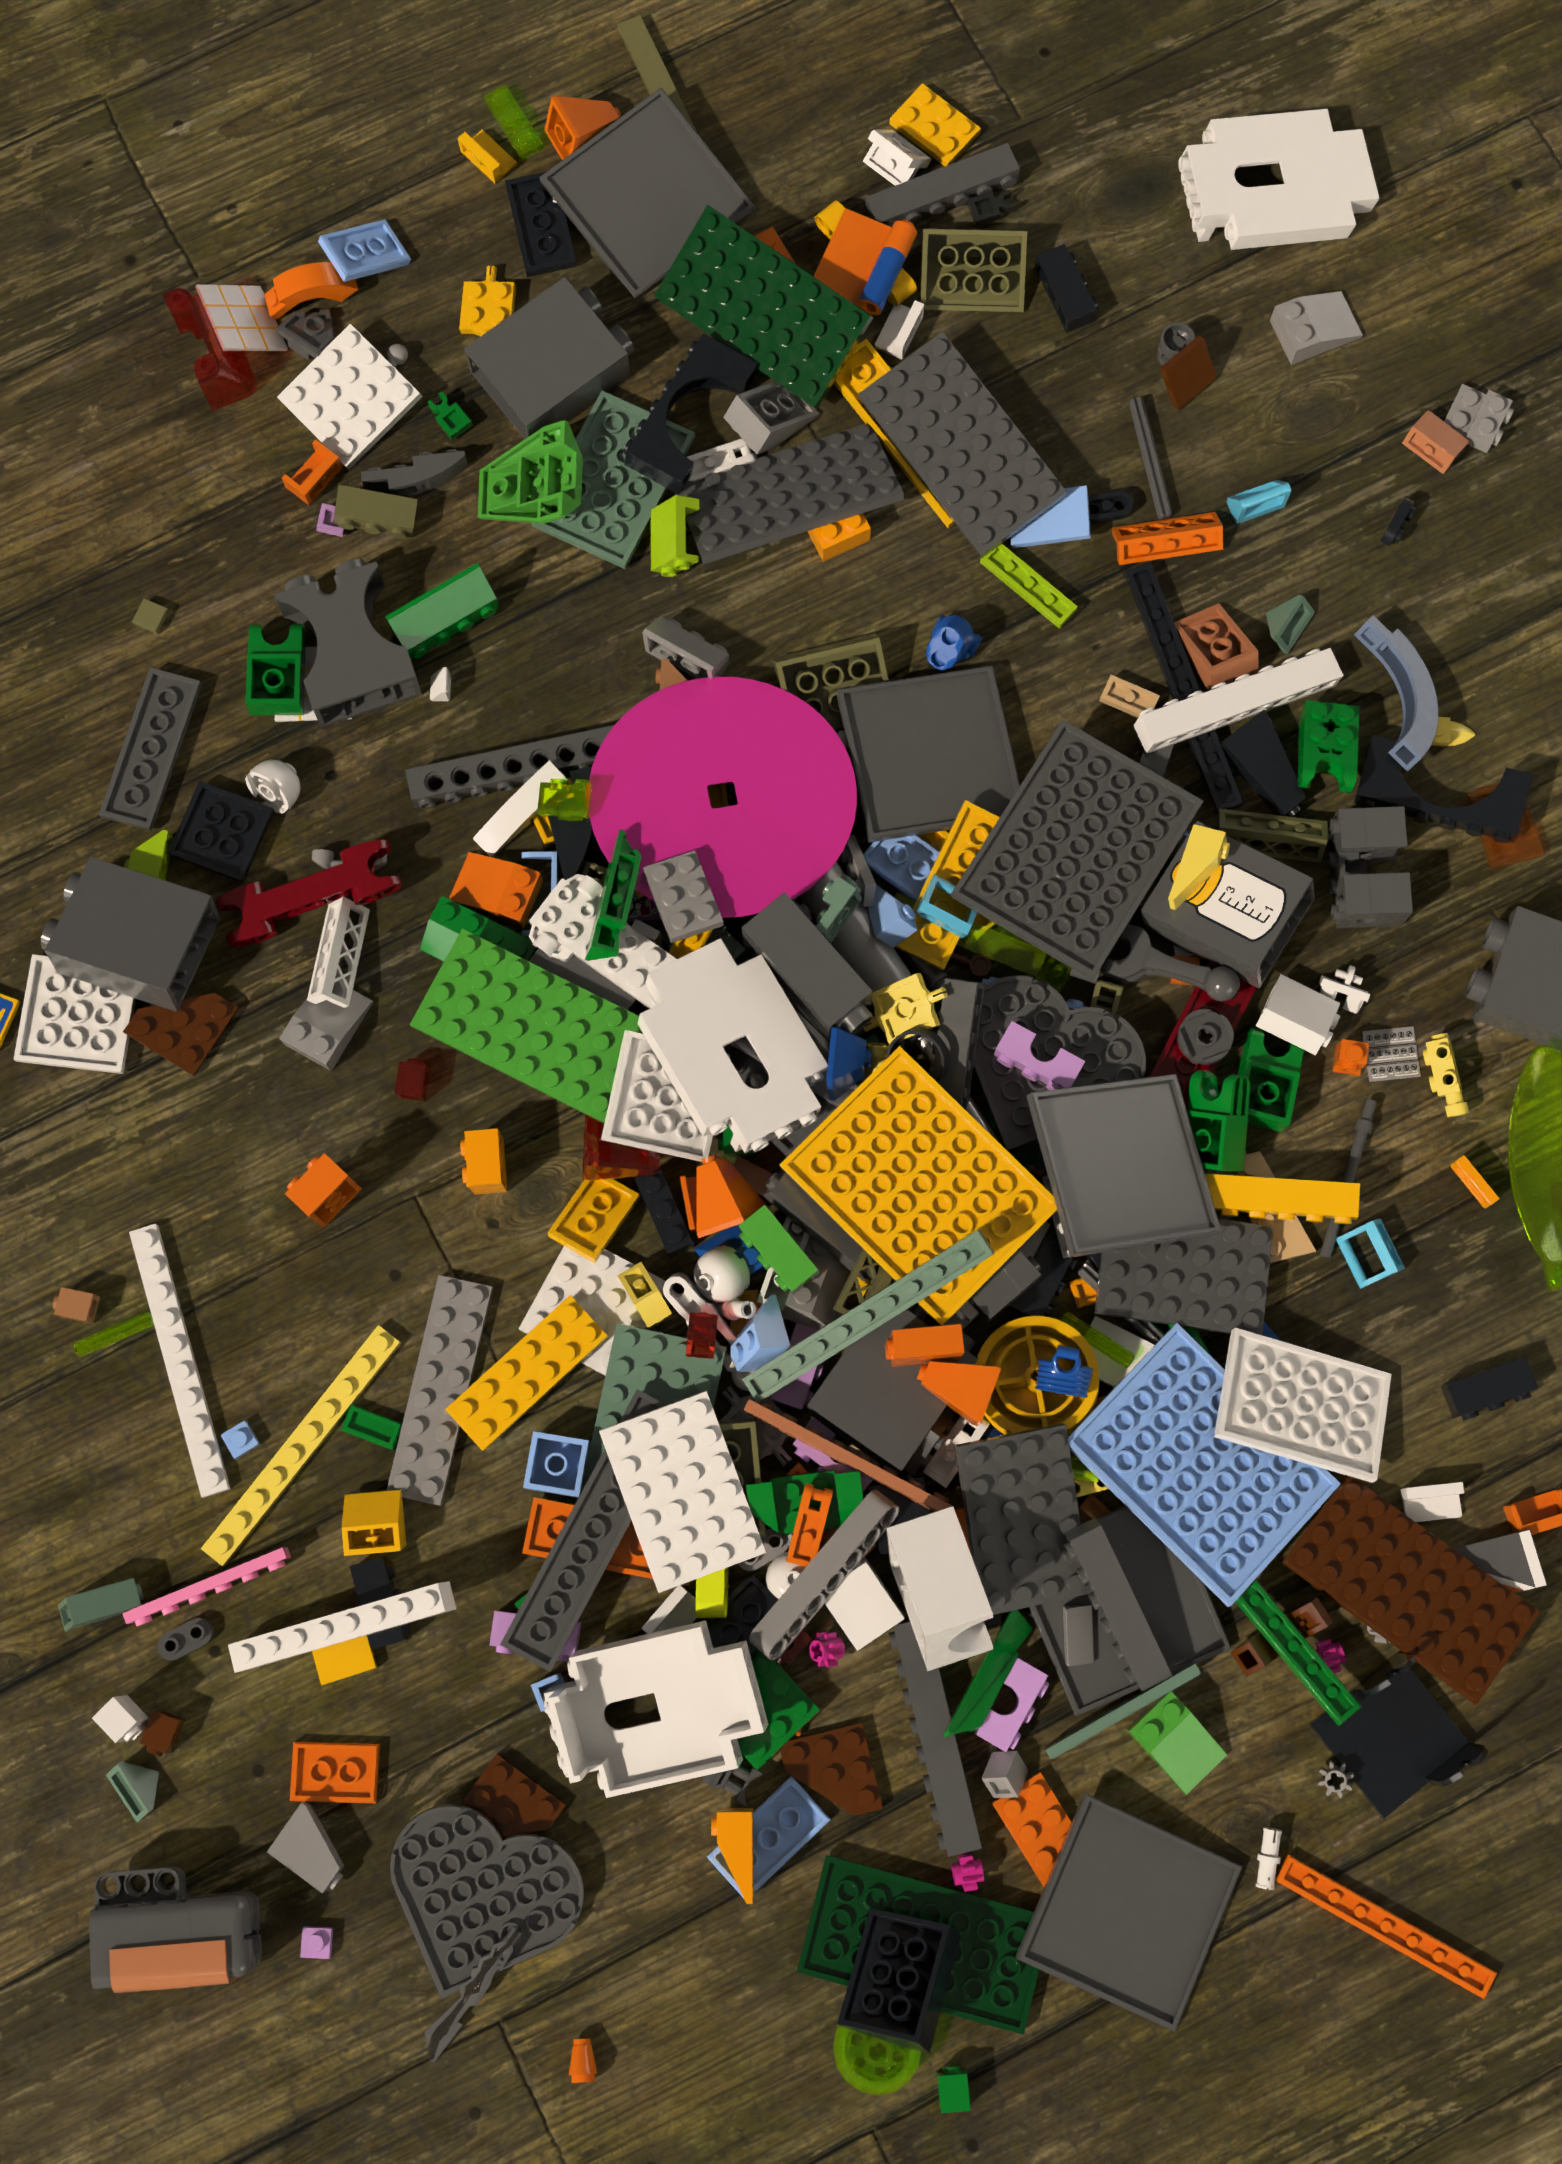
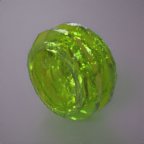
[833,2025,921,2096]

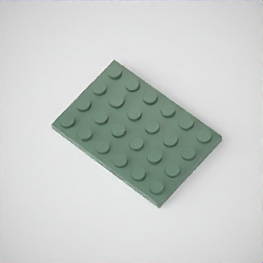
[531,391,695,569]
[583,1323,727,1489]

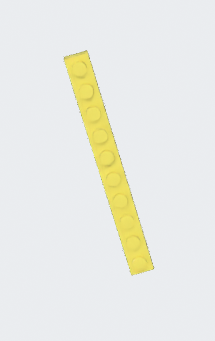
[201,1325,401,1566]

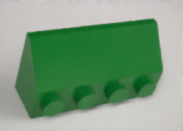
[385,563,500,660]
[420,896,538,962]

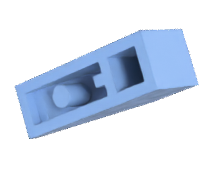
[867,884,917,948]

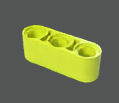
[696,1567,729,1618]

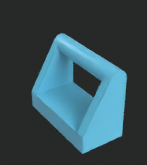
[1226,480,1291,525]
[915,874,977,938]
[1336,1218,1405,1289]

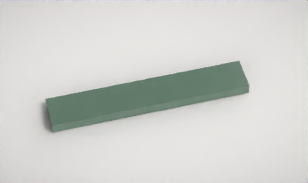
[1045,1662,1201,1759]

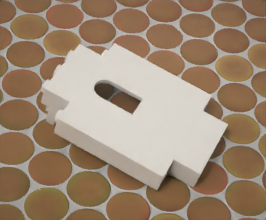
[1179,109,1379,250]
[637,938,828,1153]
[543,1620,769,1798]

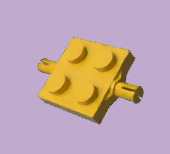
[459,266,516,337]

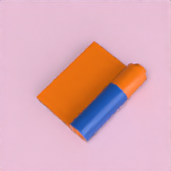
[814,208,917,315]

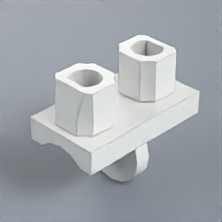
[1319,965,1370,1014]

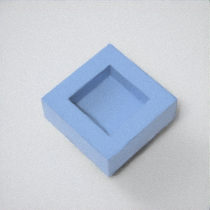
[221,1420,261,1460]

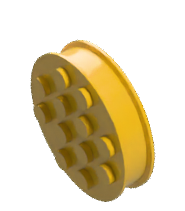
[975,1316,1099,1436]

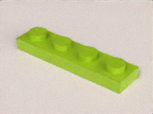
[980,543,1078,629]

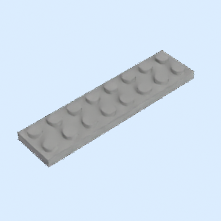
[386,1275,493,1506]

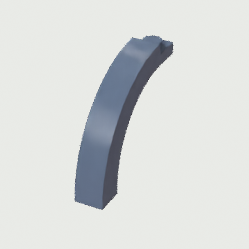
[1354,615,1438,771]

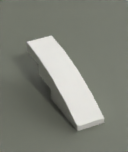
[473,760,568,858]

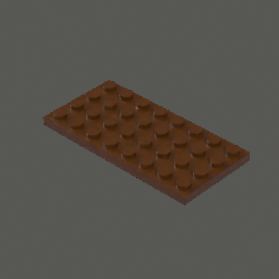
[1282,1475,1540,1705]

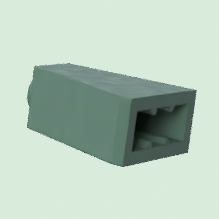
[58,1578,143,1632]

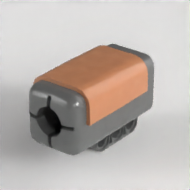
[89,1866,262,1993]

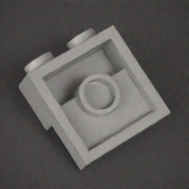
[1444,384,1514,453]

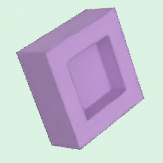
[317,503,344,537]
[300,1926,333,1959]

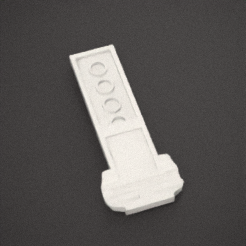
[529,874,677,1009]

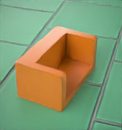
[282,439,343,506]
[1503,1489,1562,1535]

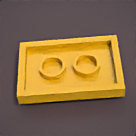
[889,83,981,167]
[548,1168,640,1264]

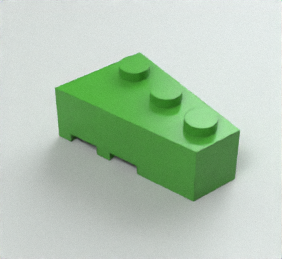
[739,1205,820,1294]

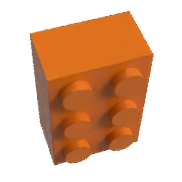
[285,1153,362,1228]

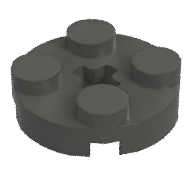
[1177,1009,1234,1065]

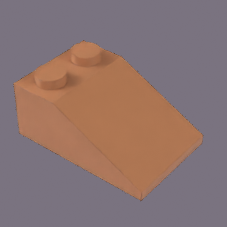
[1174,603,1259,691]

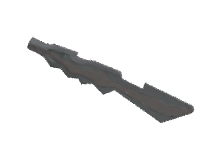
[425,1925,523,2062]

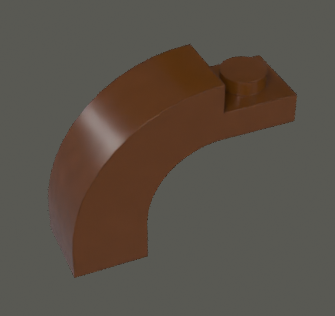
[1230,1598,1333,1677]

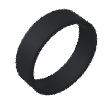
[886,1028,950,1083]

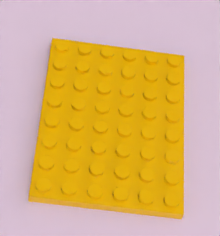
[780,1046,1057,1326]

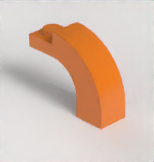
[264,262,358,319]

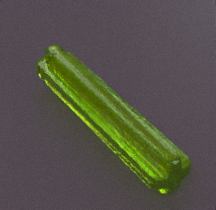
[73,1312,154,1357]
[1060,1312,1135,1368]

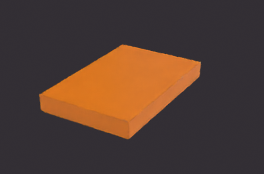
[290,1742,380,1804]

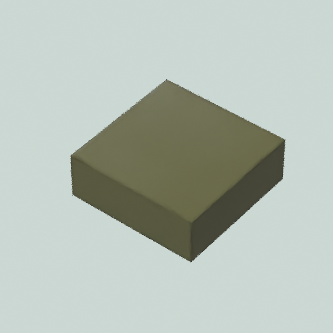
[132,598,169,634]

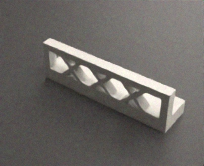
[307,897,370,1008]

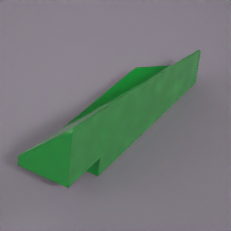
[585,829,642,961]
[942,1610,1033,1738]

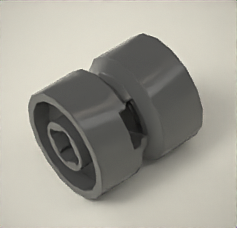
[1157,322,1195,366]

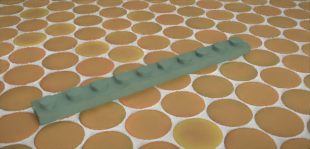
[742,1229,995,1403]

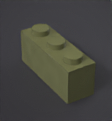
[333,485,418,539]

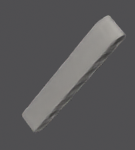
[749,1489,899,1660]

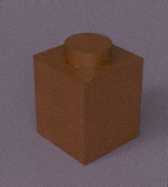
[140,1709,186,1757]

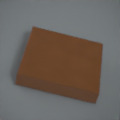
[1160,336,1217,410]

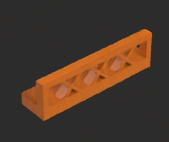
[1112,512,1223,565]

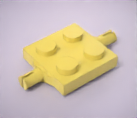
[863,973,948,1045]

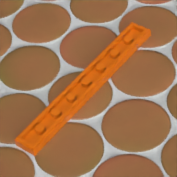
[1275,1854,1497,1999]

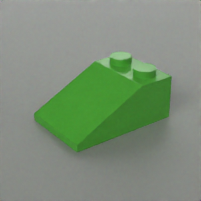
[1126,1691,1227,1795]

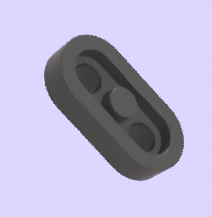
[157,1618,214,1660]

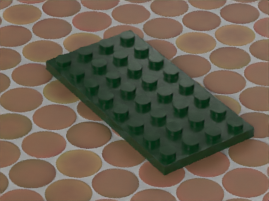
[654,205,874,409]
[797,1854,1039,2035]

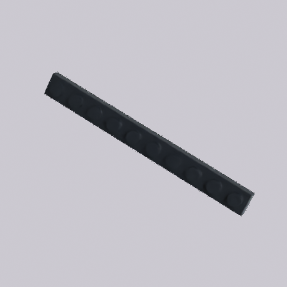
[1125,563,1243,814]

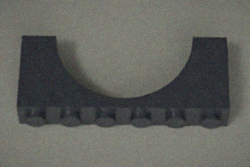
[623,333,758,495]
[1354,735,1533,843]

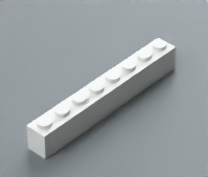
[1133,648,1344,754]
[228,1581,456,1673]

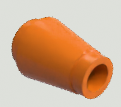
[568,2038,598,2083]

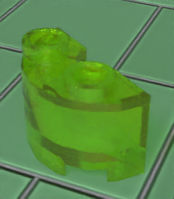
[537,779,593,821]

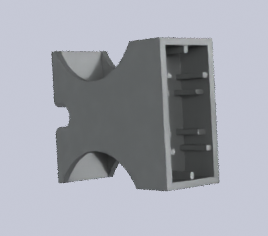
[274,559,422,728]

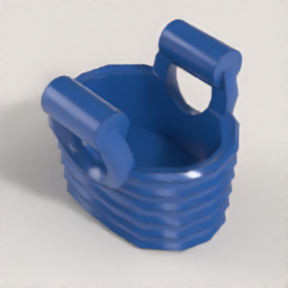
[925,615,982,670]
[1035,1345,1094,1398]

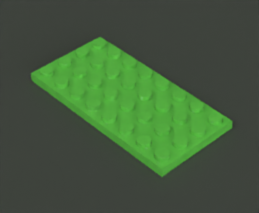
[410,928,643,1123]

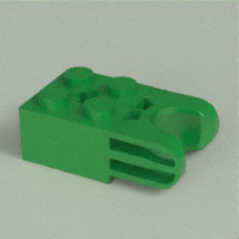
[245,624,306,716]
[1298,700,1359,793]
[1238,1027,1304,1132]
[1187,1070,1250,1171]

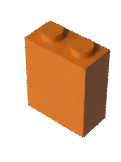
[885,1324,965,1367]

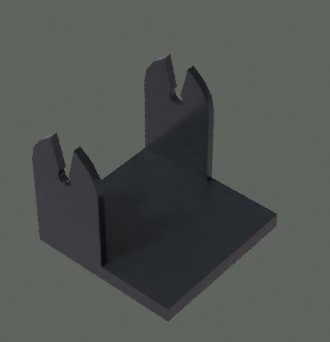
[1309,1653,1488,1819]

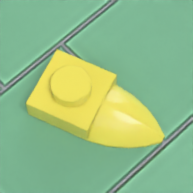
[1431,717,1475,746]

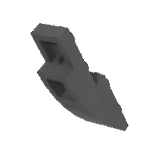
[361,449,468,497]

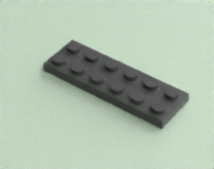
[99,667,202,831]

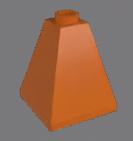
[544,96,621,160]
[697,1154,769,1238]
[917,1361,1001,1426]

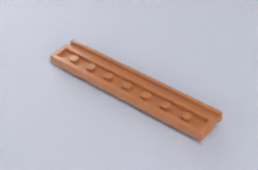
[744,1399,952,1512]

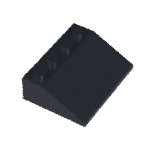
[837,1908,961,2053]

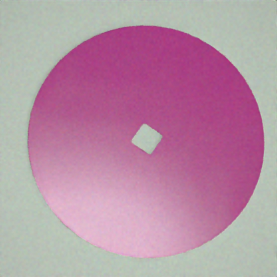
[588,677,857,918]

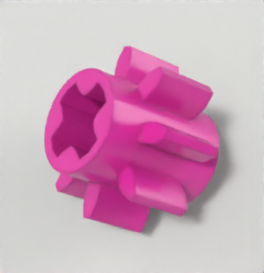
[809,1632,845,1668]
[1315,1639,1346,1674]
[951,1853,984,1892]

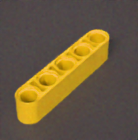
[815,201,917,307]

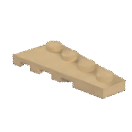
[1235,1151,1316,1263]

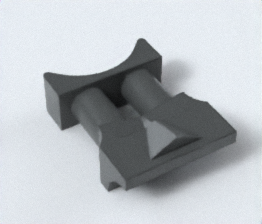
[701,1765,763,1806]

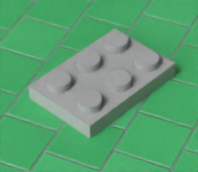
[643,850,723,943]

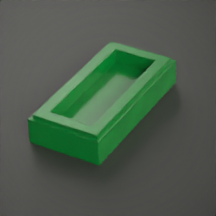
[341,1404,402,1451]

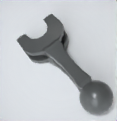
[1100,924,1240,1001]

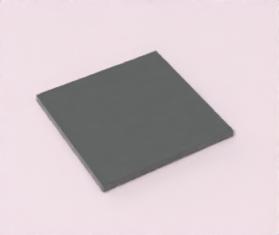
[539,88,756,301]
[836,666,1020,843]
[1027,1074,1221,1258]
[1029,1505,1232,1716]
[1015,1793,1243,2032]

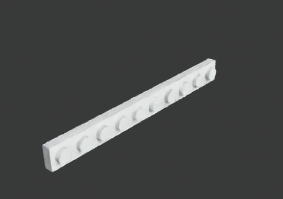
[129,1224,231,1498]

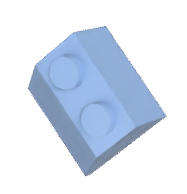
[731,1295,790,1372]

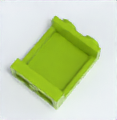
[651,495,699,577]

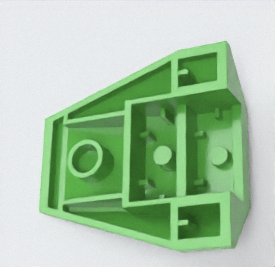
[478,420,583,524]

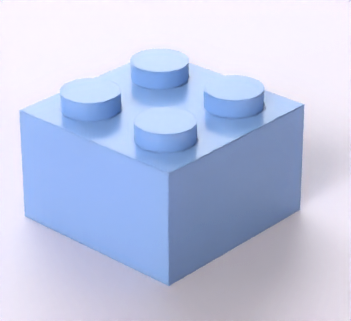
[523,1431,591,1498]

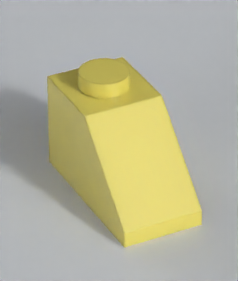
[617,1262,672,1328]

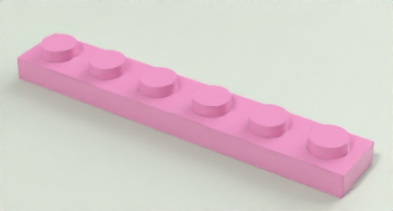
[122,1547,291,1627]

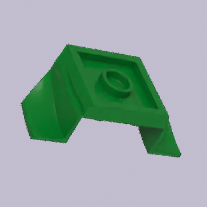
[746,1470,863,1534]

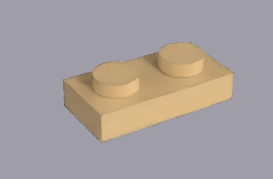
[1099,675,1160,718]

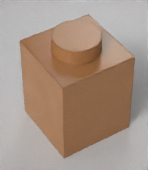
[53,1287,100,1324]

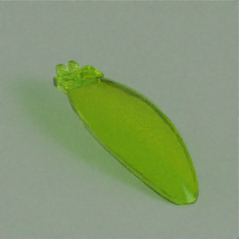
[1508,1045,1562,1292]

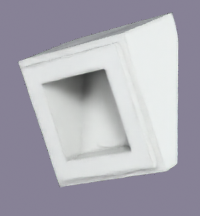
[430,667,451,701]

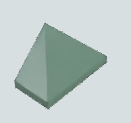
[1266,595,1315,654]
[106,1761,159,1823]

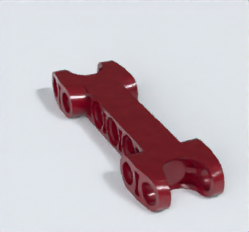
[215,840,403,947]

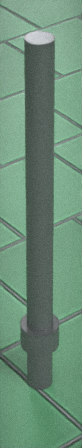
[1320,1099,1377,1258]

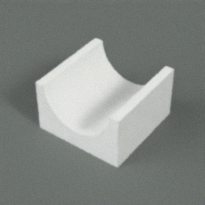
[887,1506,993,1671]

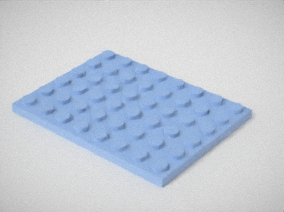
[1068,1323,1341,1607]

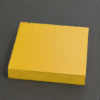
[312,1635,378,1686]

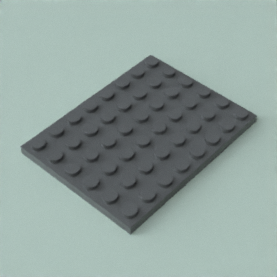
[951,720,1203,980]

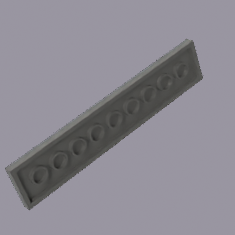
[500,1389,666,1672]

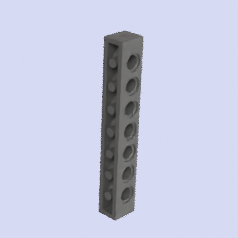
[405,725,614,809]

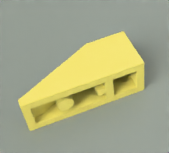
[1168,824,1230,910]

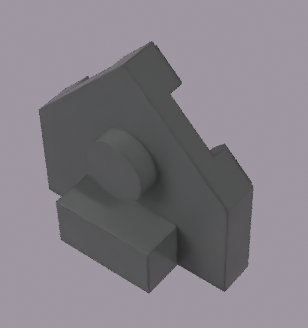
[277,309,335,360]

